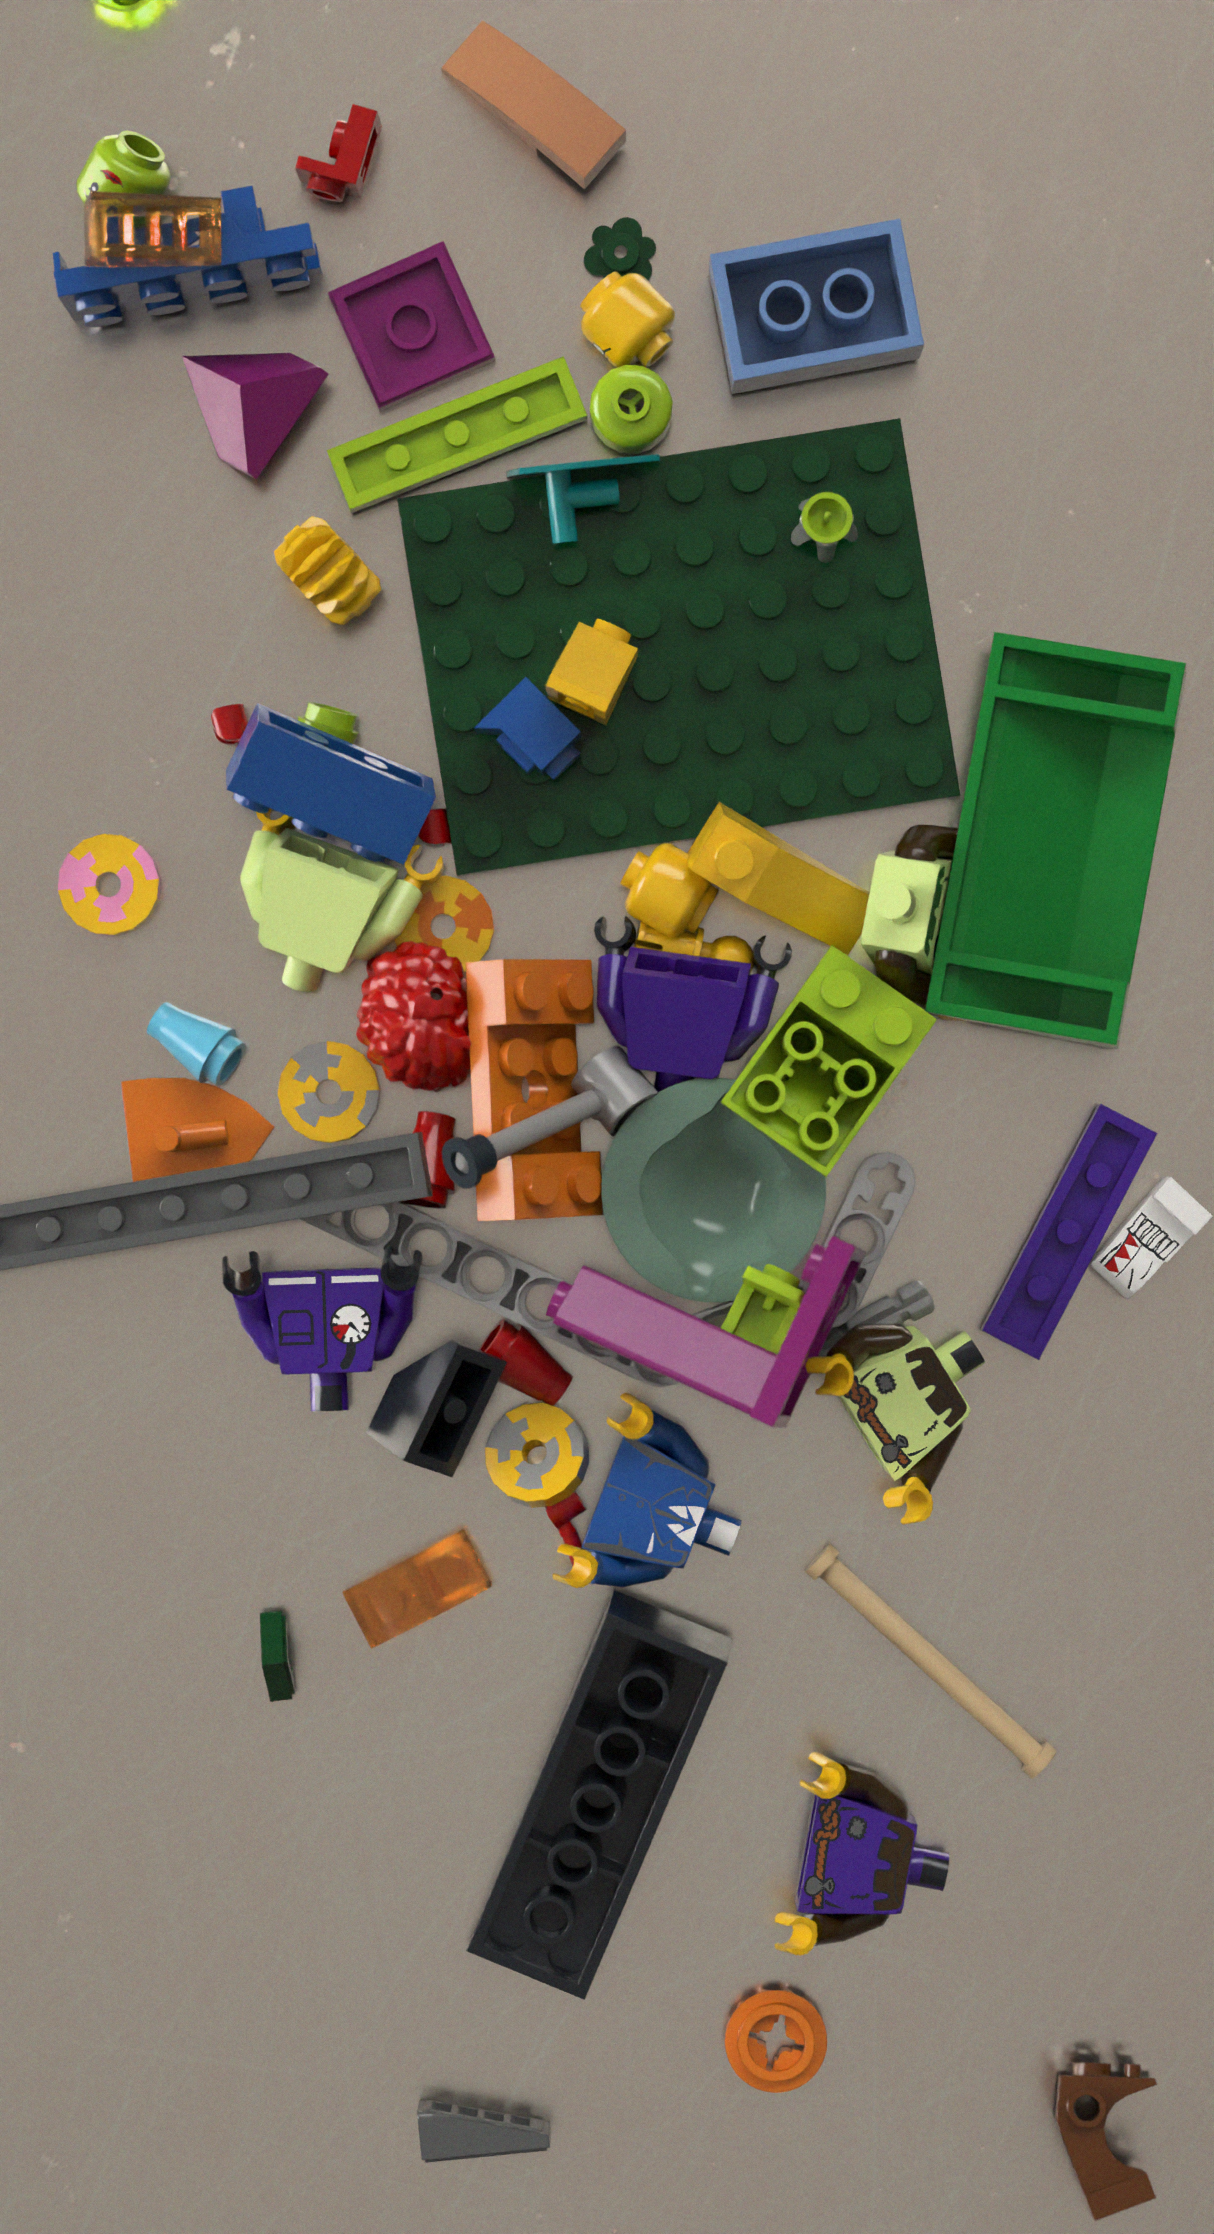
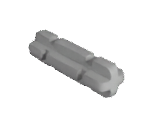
[820,1281,935,1357]

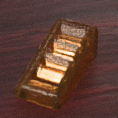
[84,191,222,267]

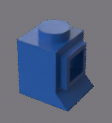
[474,677,581,780]

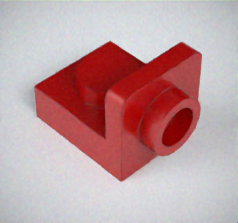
[295,104,382,202]

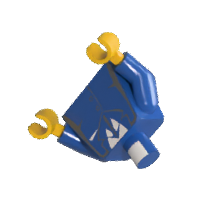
[552,1393,742,1588]

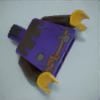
[775,1752,949,1956]

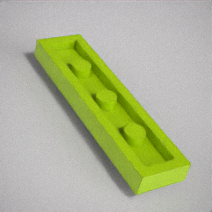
[326,356,588,513]

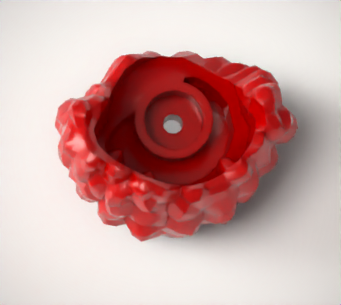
[356,941,471,1092]

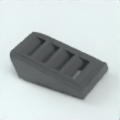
[417,2100,551,2163]

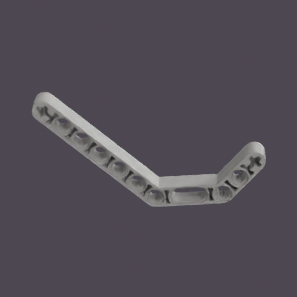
[299,1152,916,1387]

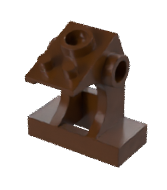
[1055,2062,1157,2221]

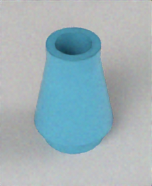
[147,1002,246,1086]

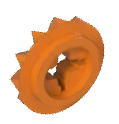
[725,1989,827,2093]

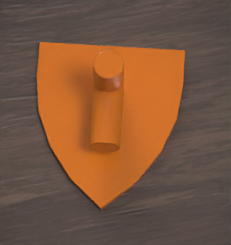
[121,1078,275,1182]

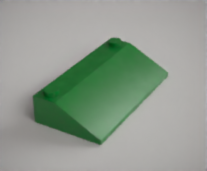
[925,632,1187,1049]

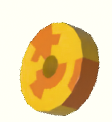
[394,876,495,973]

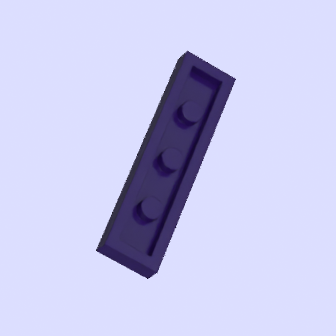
[980,1104,1157,1360]

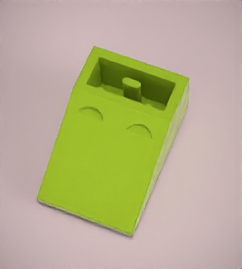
[720,945,937,1177]

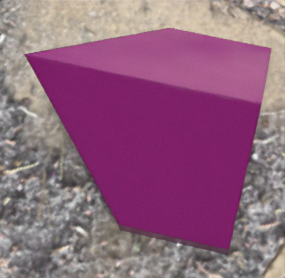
[182,353,329,479]

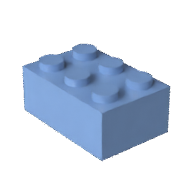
[709,218,924,394]

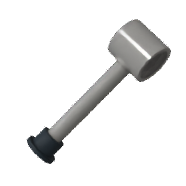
[442,1046,658,1189]

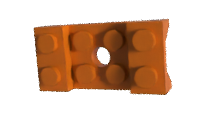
[466,959,603,1221]

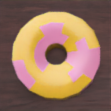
[58,834,161,936]

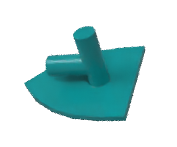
[506,454,660,543]

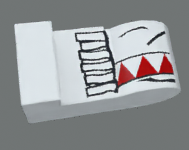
[1089,1176,1213,1300]

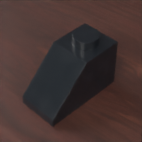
[366,1340,507,1477]

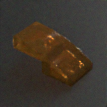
[342,1529,493,1649]

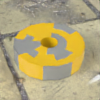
[278,1041,381,1143]
[485,1403,589,1508]

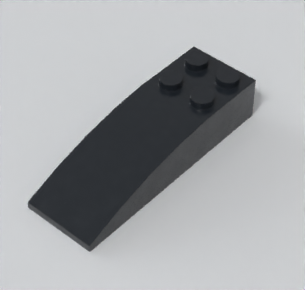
[466,1590,733,2000]

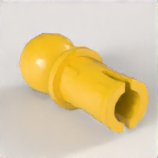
[634,921,754,975]

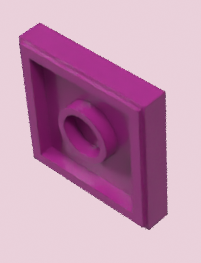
[327,241,496,412]

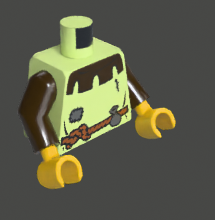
[861,824,967,1021]
[806,1323,985,1525]

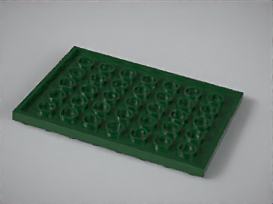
[397,418,961,877]

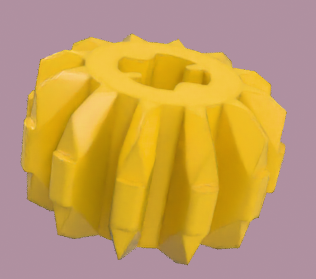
[274,516,381,625]

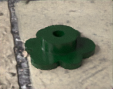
[584,217,656,281]

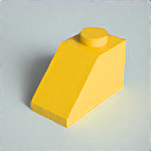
[546,619,638,725]

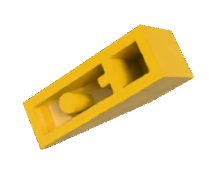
[687,802,870,955]

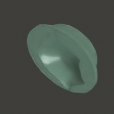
[602,1078,826,1302]

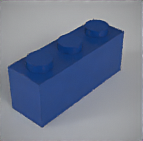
[226,703,436,865]

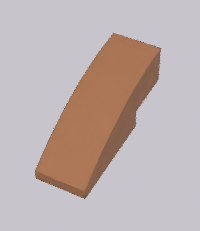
[441,20,626,189]

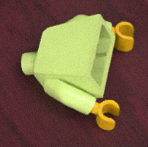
[240,808,444,992]

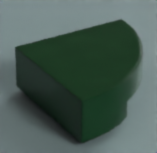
[260,1610,295,1702]

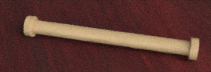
[805,1544,1057,1779]

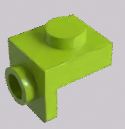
[721,1264,805,1354]

